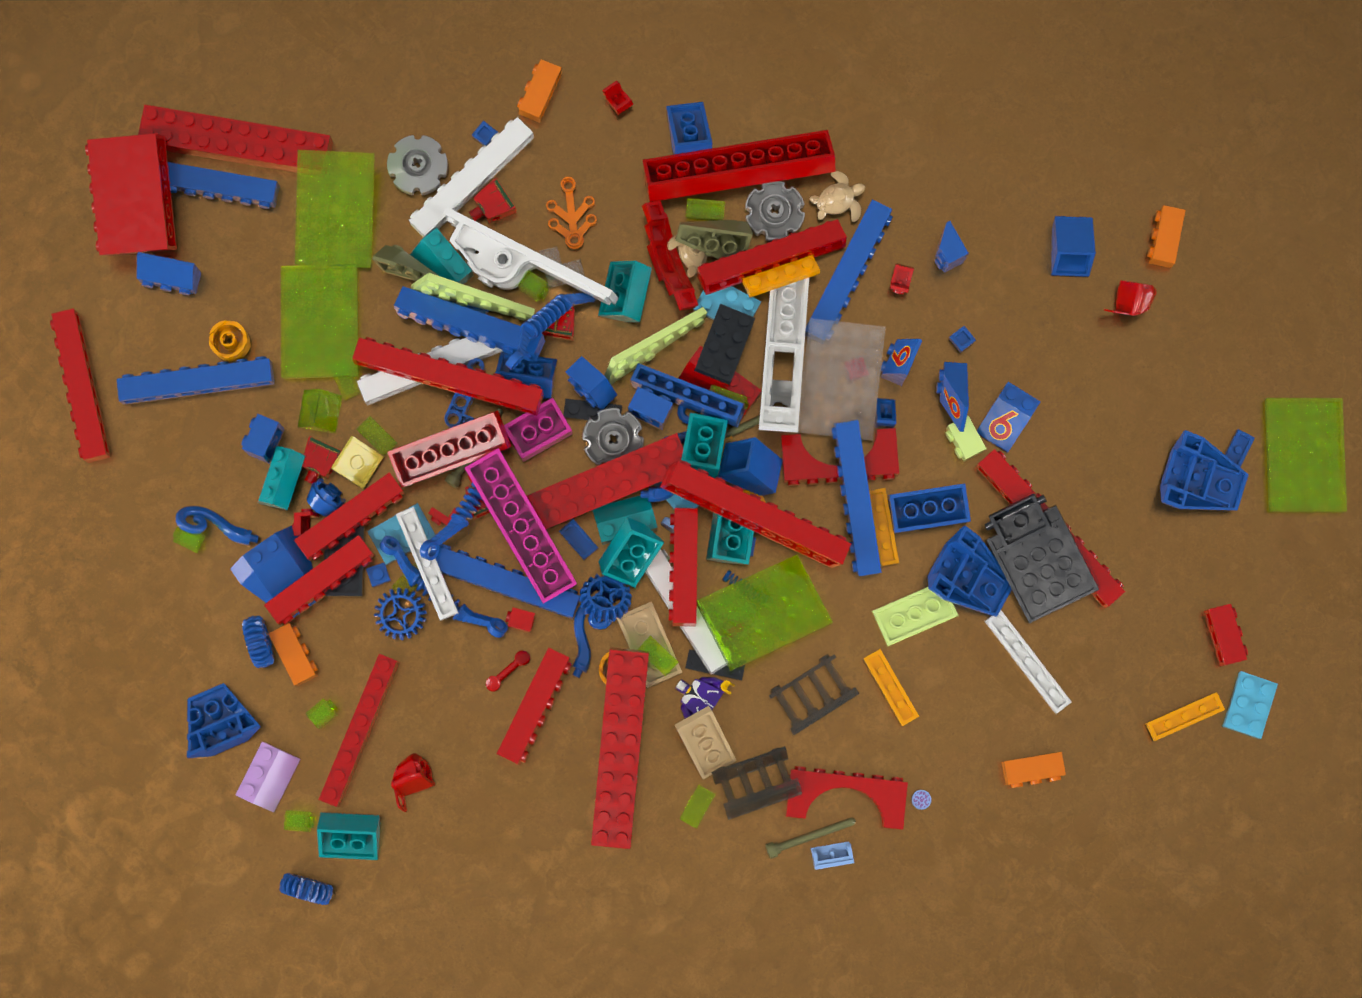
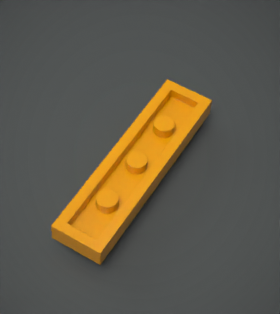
[742,255,820,298]
[869,488,899,567]
[863,649,919,726]
[1145,692,1225,741]

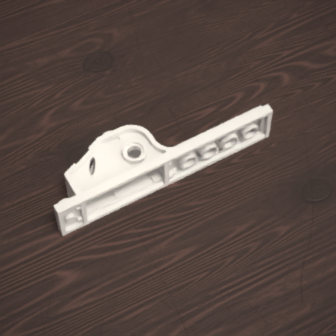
[443,207,618,305]
[759,278,809,433]

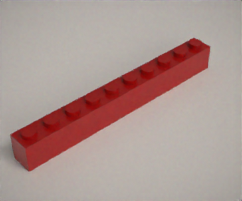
[352,337,544,416]
[975,449,1126,608]

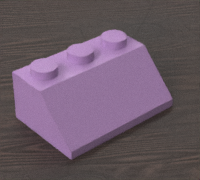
[236,742,301,812]

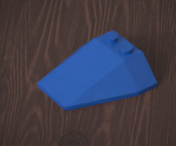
[1160,430,1249,511]
[230,526,316,618]
[928,526,1012,617]

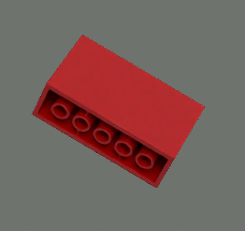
[85,133,177,256]

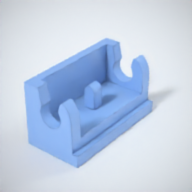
[811,842,854,870]

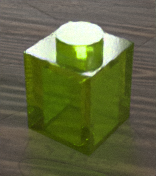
[518,270,549,302]
[173,527,206,553]
[305,698,338,729]
[284,810,315,832]

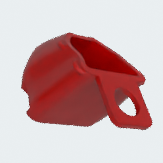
[1104,280,1157,316]
[391,753,435,812]

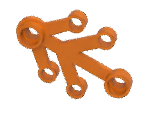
[546,176,597,249]

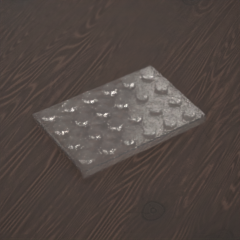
[798,318,886,441]

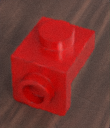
[602,81,634,115]
[890,263,914,294]
[428,507,458,526]
[292,509,320,537]

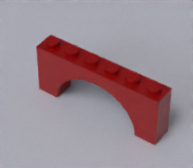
[780,428,899,486]
[785,766,908,830]

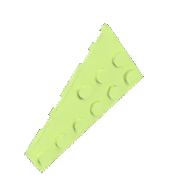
[411,273,535,321]
[604,307,707,385]

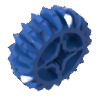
[579,574,632,624]
[374,587,427,640]
[242,615,275,668]
[279,873,333,905]

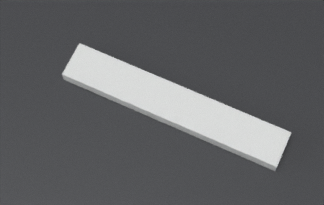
[396,507,458,621]
[984,610,1071,714]

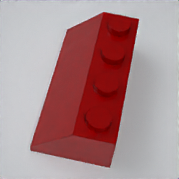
[678,346,762,422]

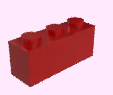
[1204,604,1248,667]

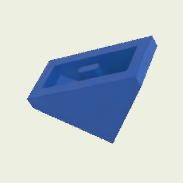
[874,398,896,429]

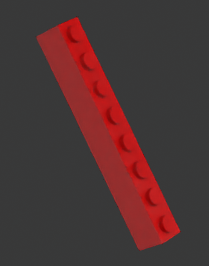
[697,219,847,295]
[50,308,110,463]
[318,654,400,807]

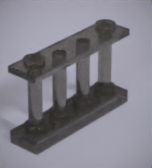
[768,654,860,736]
[711,746,802,820]

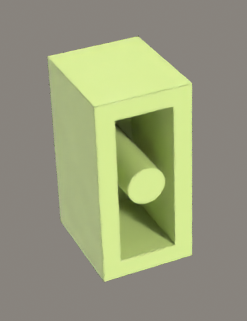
[945,415,986,462]

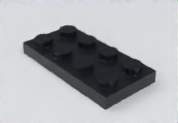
[694,304,755,385]
[324,525,365,597]

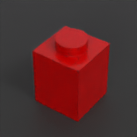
[505,607,536,633]

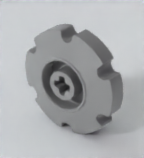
[387,135,448,195]
[745,181,805,242]
[582,407,644,465]

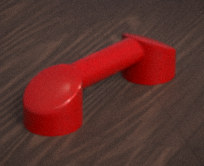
[486,650,531,692]

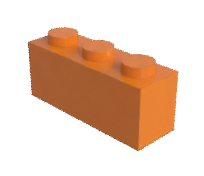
[517,59,562,123]
[1147,205,1186,268]
[269,623,318,687]
[1001,752,1066,788]

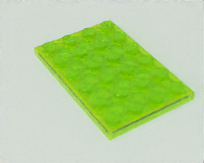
[295,150,375,268]
[281,264,359,379]
[1265,398,1347,512]
[697,555,833,671]

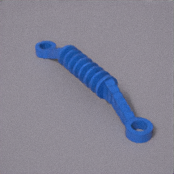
[505,283,600,370]
[420,482,483,560]
[380,536,508,638]

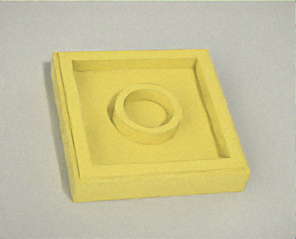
[331,436,384,489]

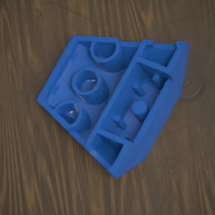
[187,683,261,758]

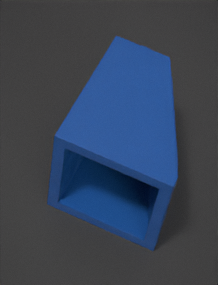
[1051,216,1096,277]
[718,437,783,496]

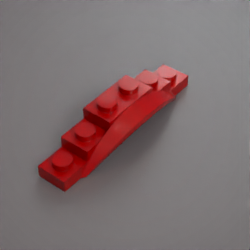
[642,201,698,311]

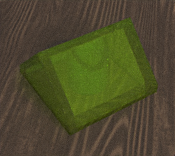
[297,389,342,433]

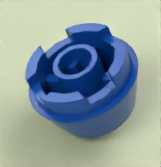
[307,478,346,517]

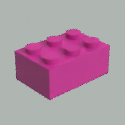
[504,398,573,462]

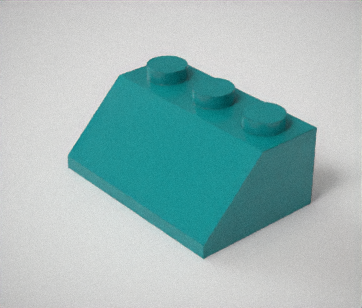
[410,228,474,284]
[598,261,652,322]
[681,413,728,478]
[257,446,305,510]
[593,495,658,545]
[706,512,754,565]
[598,517,664,587]
[317,813,380,860]

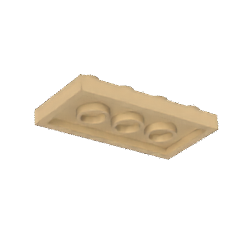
[617,602,682,688]
[675,706,737,780]

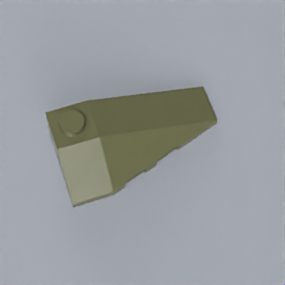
[675,220,753,259]
[372,245,439,281]

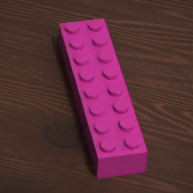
[465,448,577,604]

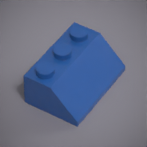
[137,252,201,296]
[495,352,557,399]

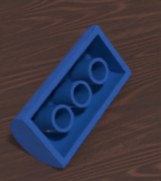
[888,484,971,533]

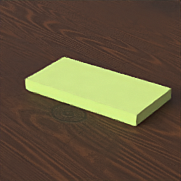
[872,587,958,647]

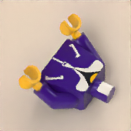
[675,677,735,719]

